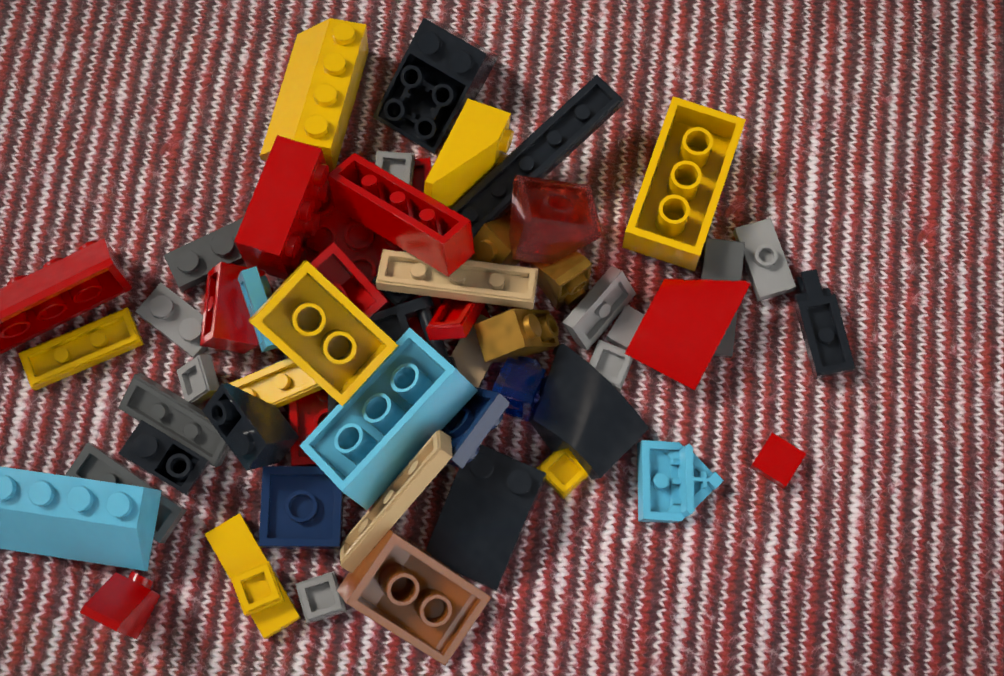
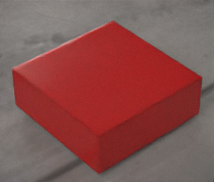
[750,432,806,489]

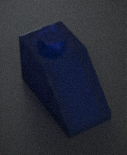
[492,356,546,422]

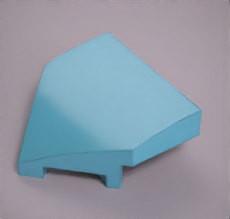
[637,440,724,523]

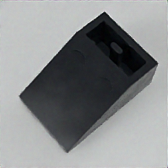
[373,18,499,154]

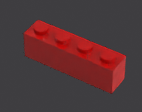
[327,153,475,277]

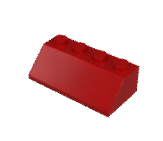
[0,238,133,354]

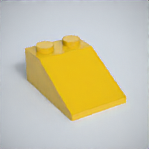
[424,99,514,208]

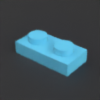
[238,266,278,352]

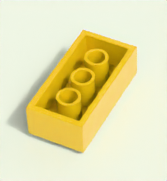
[622,96,746,271]

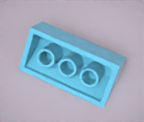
[300,328,478,510]
[0,466,162,571]

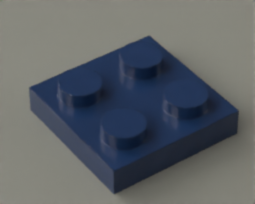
[441,387,510,469]
[259,466,344,549]

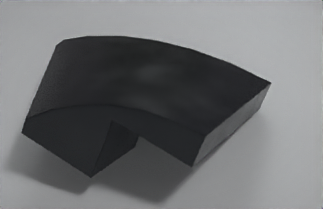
[529,343,649,480]

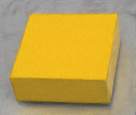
[536,448,589,499]
[230,561,285,617]

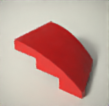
[624,278,751,390]

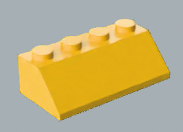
[260,18,369,172]

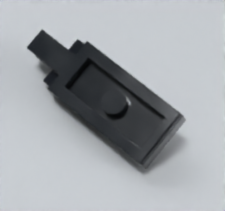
[794,269,855,379]

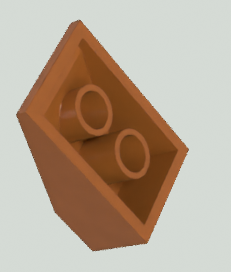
[337,528,491,666]

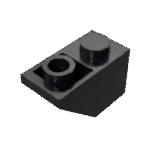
[202,383,299,471]
[119,420,210,496]

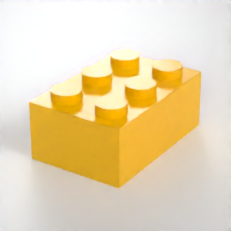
[249,261,398,406]

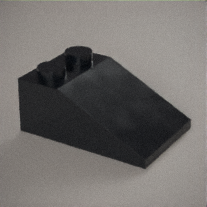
[426,444,546,591]

